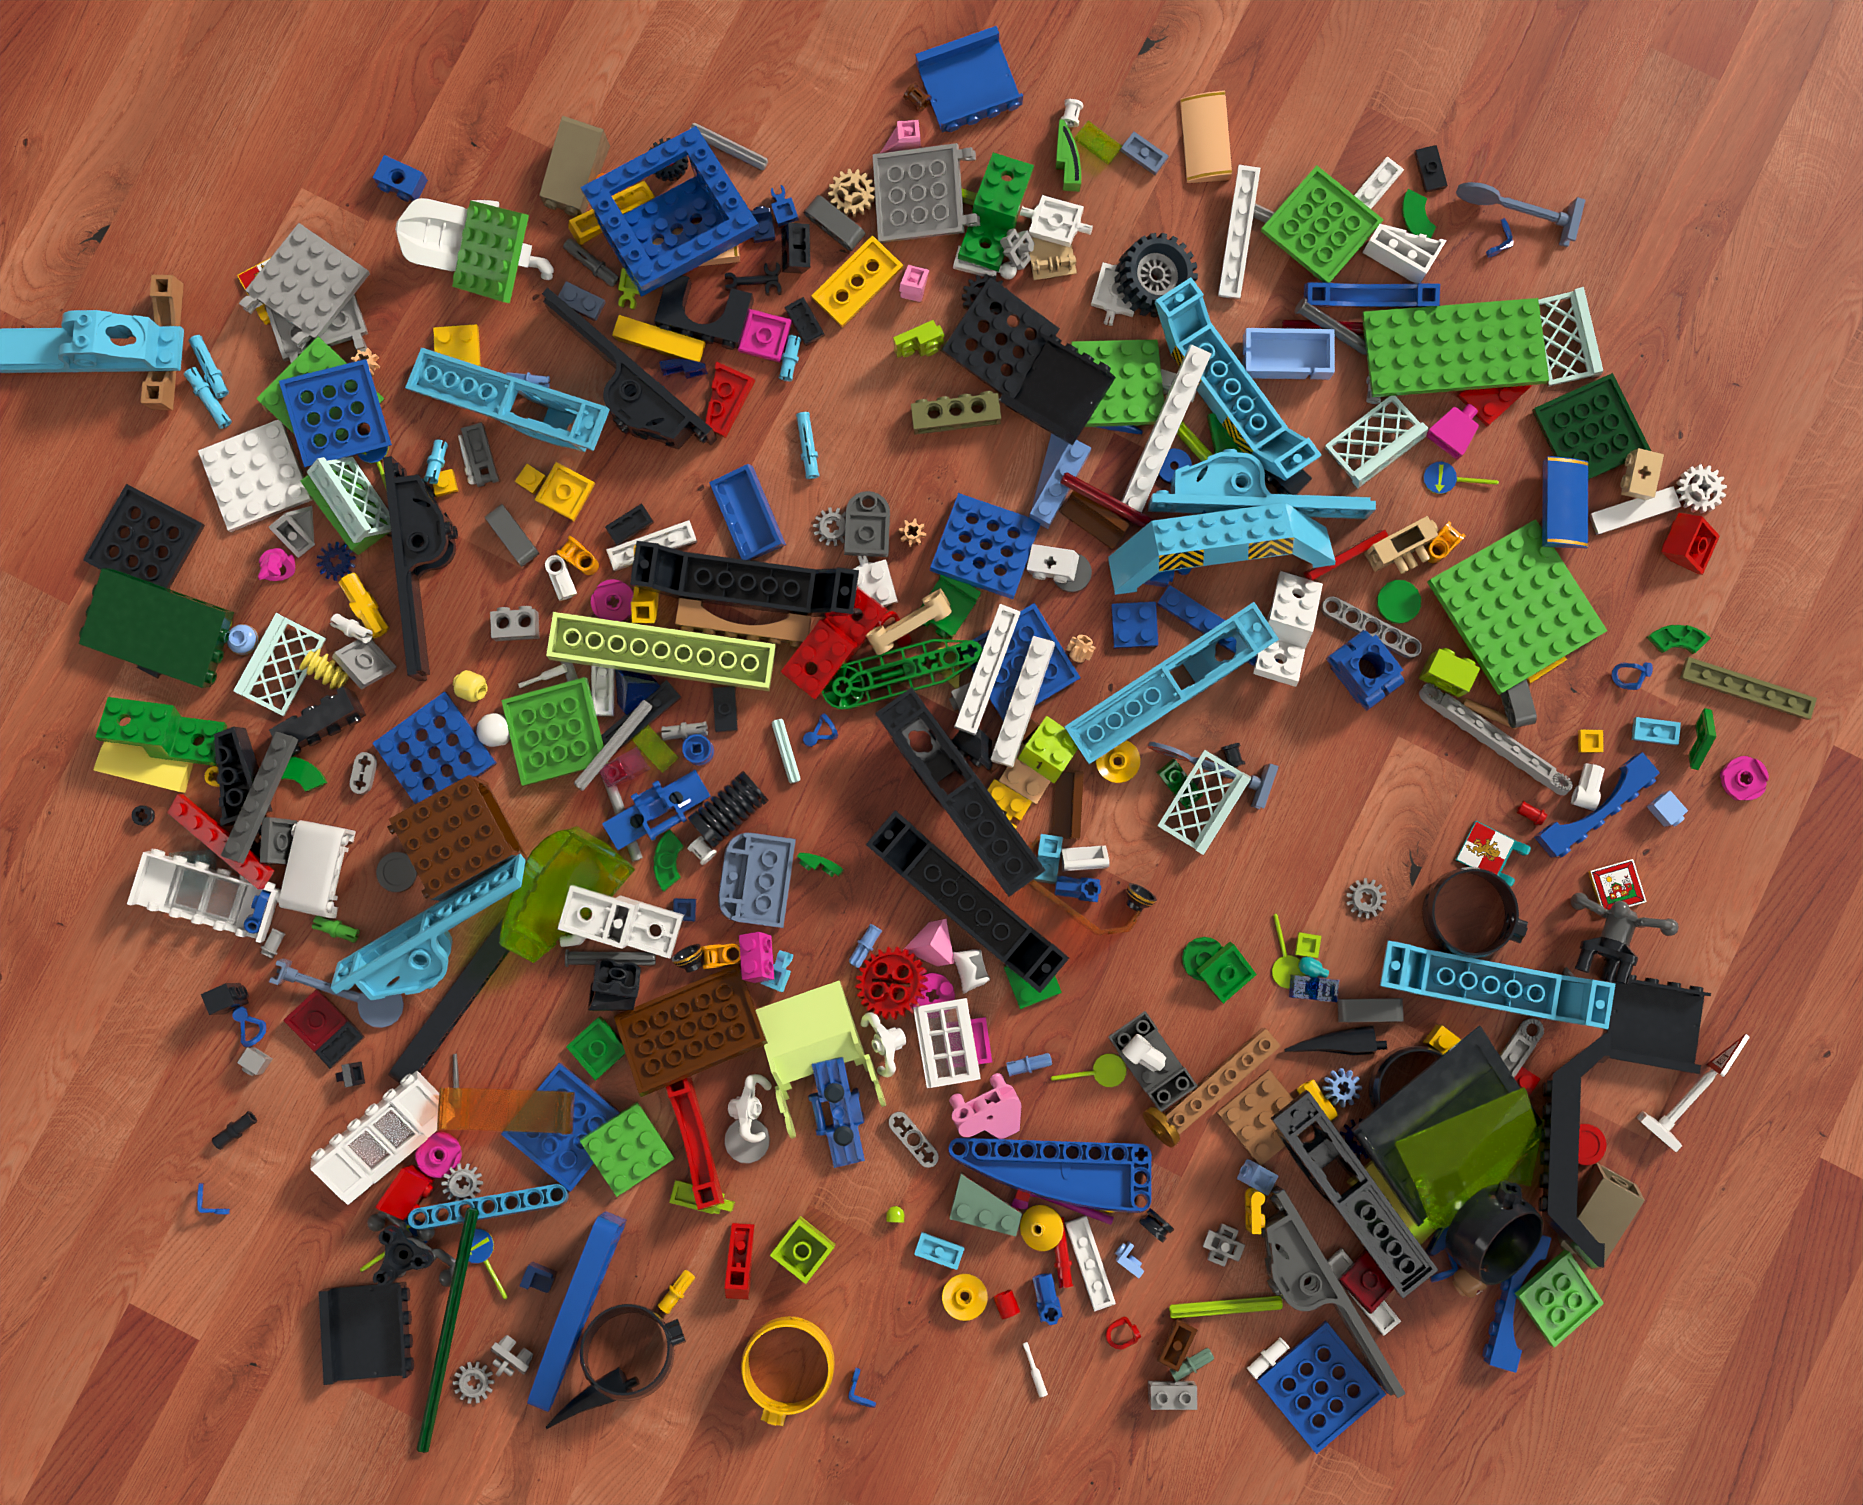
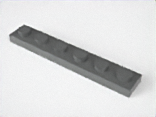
[221,732,298,864]

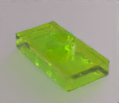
[1075,121,1122,165]
[632,725,679,773]

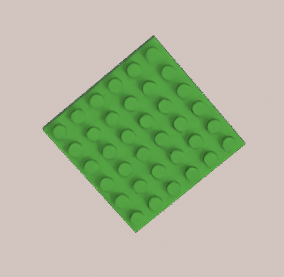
[1427,519,1607,695]

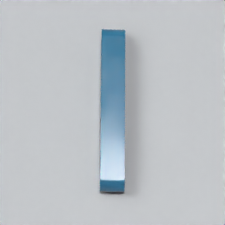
[408,1184,569,1230]

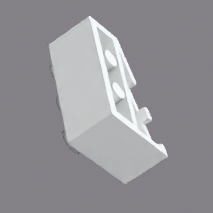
[1363,224,1447,284]

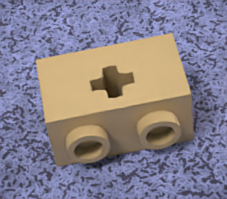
[1620,448,1664,500]

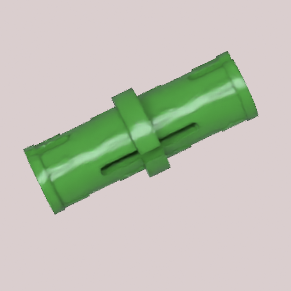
[312,915,360,943]

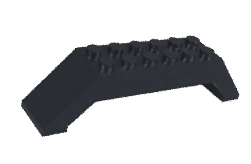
[630,541,859,617]
[866,810,1069,993]
[1538,1033,1611,1270]

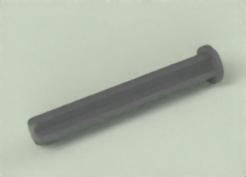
[1294,298,1367,355]
[565,949,656,967]

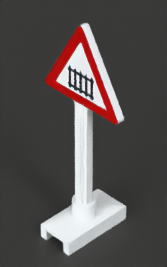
[1636,1034,1749,1152]

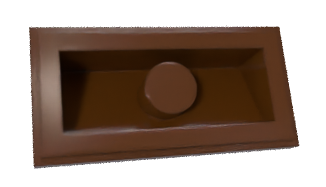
[1157,1318,1198,1372]

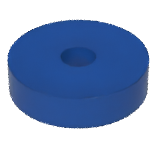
[1158,448,1192,484]

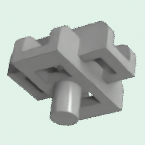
[1000,229,1035,270]
[1202,1223,1245,1267]

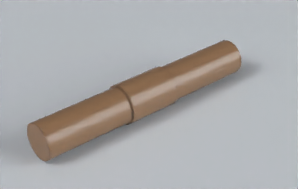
[1463,699,1518,730]

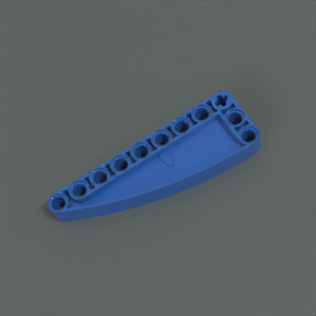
[948,1138,1151,1213]
[527,1211,627,1412]

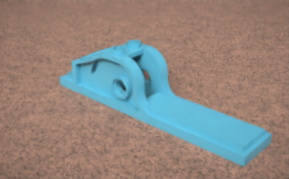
[0,310,184,373]
[405,348,610,452]
[1148,449,1376,519]
[1065,602,1279,764]
[330,854,526,1000]

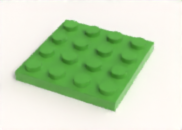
[1261,165,1384,283]
[452,200,529,303]
[256,336,385,447]
[1071,339,1164,427]
[501,677,608,786]

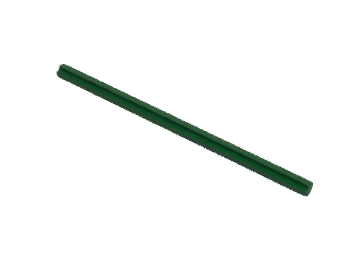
[417,1208,479,1453]

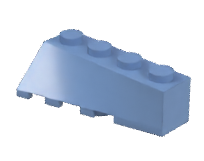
[1029,433,1091,529]

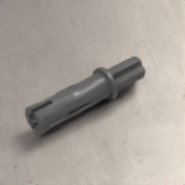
[563,238,619,287]

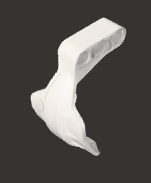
[395,198,532,271]

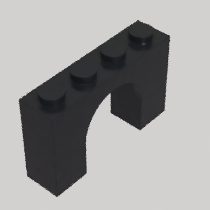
[654,275,754,350]

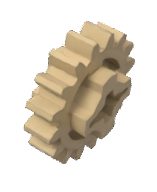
[828,169,875,217]

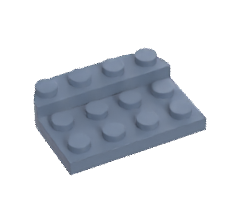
[718,833,796,928]

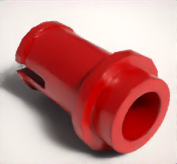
[1516,801,1548,826]

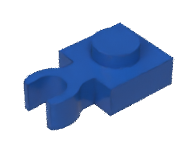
[771,185,799,227]

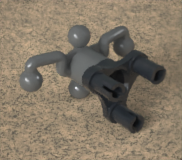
[1570,893,1679,985]
[367,1211,456,1287]

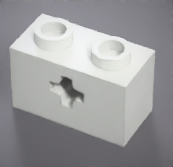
[1027,544,1079,583]

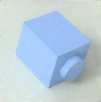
[1646,791,1688,827]

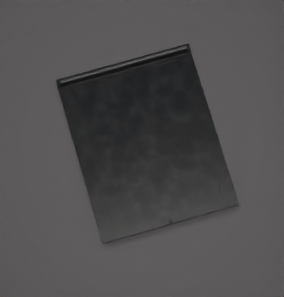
[1351,1025,1543,1227]

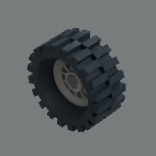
[1114,233,1198,317]

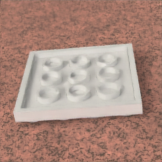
[198,419,312,532]

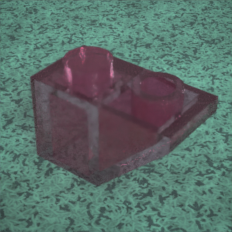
[599,747,651,788]

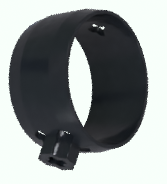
[1422,867,1528,958]
[1369,1045,1443,1111]
[1445,1180,1544,1285]
[580,1304,686,1402]

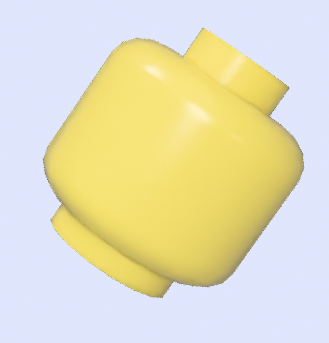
[453,670,488,702]

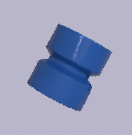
[682,734,714,766]

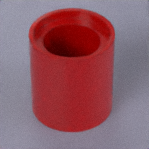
[993,1290,1020,1319]

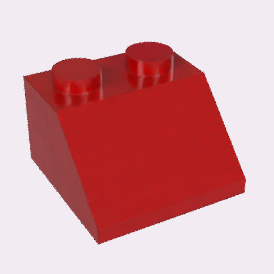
[1661,513,1720,575]
[375,1165,435,1220]

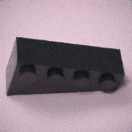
[269,686,366,756]
[214,727,273,826]

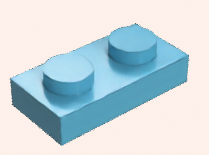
[1631,717,1681,746]
[914,1232,964,1270]

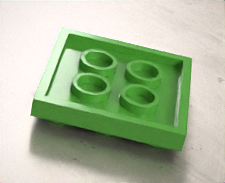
[580,1101,675,1197]
[1514,1249,1604,1348]

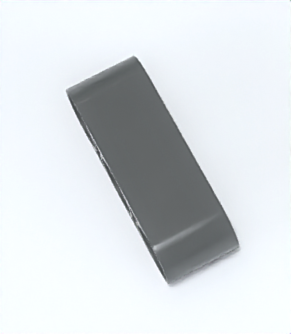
[804,195,865,251]
[485,504,540,567]
[1500,679,1537,728]
[1337,998,1404,1022]

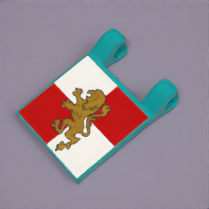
[1456,821,1531,887]

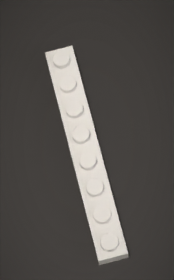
[1121,345,1211,512]

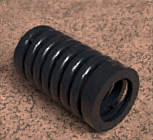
[688,771,769,848]

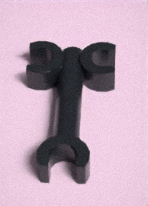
[725,263,782,296]

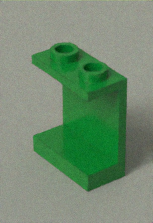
[917,575,981,639]

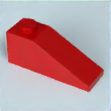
[724,1223,755,1300]

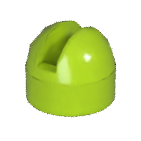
[886,1206,904,1223]

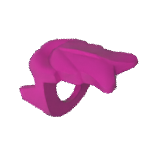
[258,548,295,581]

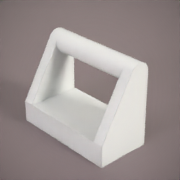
[1061,846,1109,871]

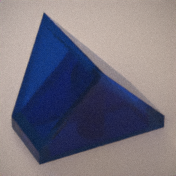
[615,669,660,715]

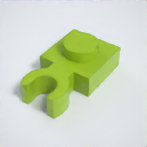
[618,268,640,310]

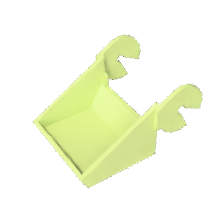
[756,981,886,1139]

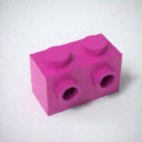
[739,932,774,983]

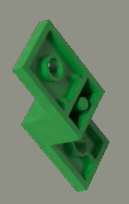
[957,152,1034,272]
[95,697,227,766]

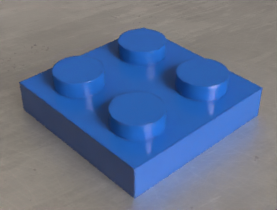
[1111,602,1158,649]

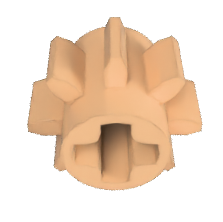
[351,348,380,376]
[899,519,926,547]
[1066,635,1096,662]

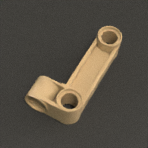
[866,588,952,655]

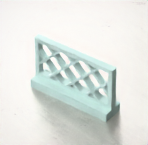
[1538,287,1603,386]
[1325,396,1428,488]
[307,457,391,543]
[234,613,326,716]
[1158,750,1251,855]

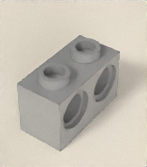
[490,606,540,641]
[1148,1381,1197,1410]

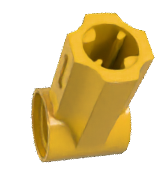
[1297,1079,1338,1121]

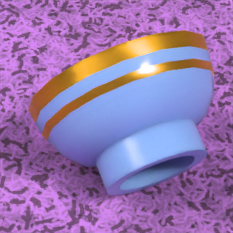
[227,624,259,656]

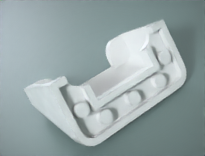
[276,820,356,918]

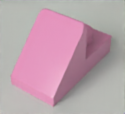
[899,265,929,302]

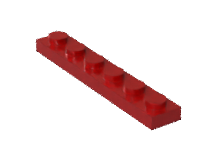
[167,794,274,889]

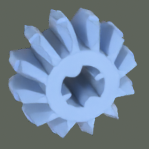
[1322,1068,1362,1107]

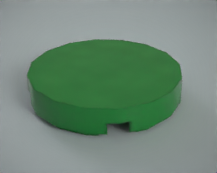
[1376,580,1421,624]
[1182,937,1223,982]

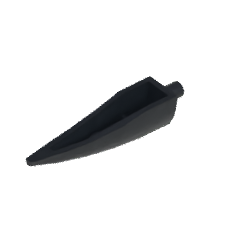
[1284,1026,1387,1056]
[546,1367,640,1429]

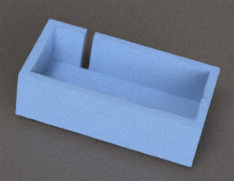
[1243,328,1335,380]

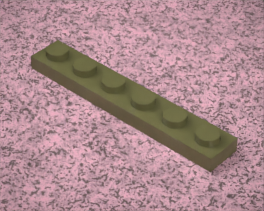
[1680,657,1817,720]

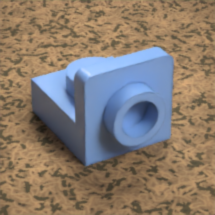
[1237,1159,1278,1196]
[1115,1241,1144,1278]

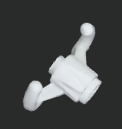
[861,1012,906,1078]
[728,1074,772,1143]

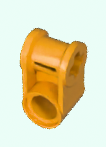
[1425,521,1466,563]
[556,535,599,575]
[701,944,741,969]

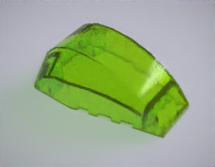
[499,826,635,963]

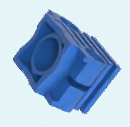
[1325,630,1405,711]

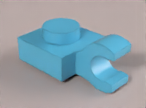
[761,950,793,992]

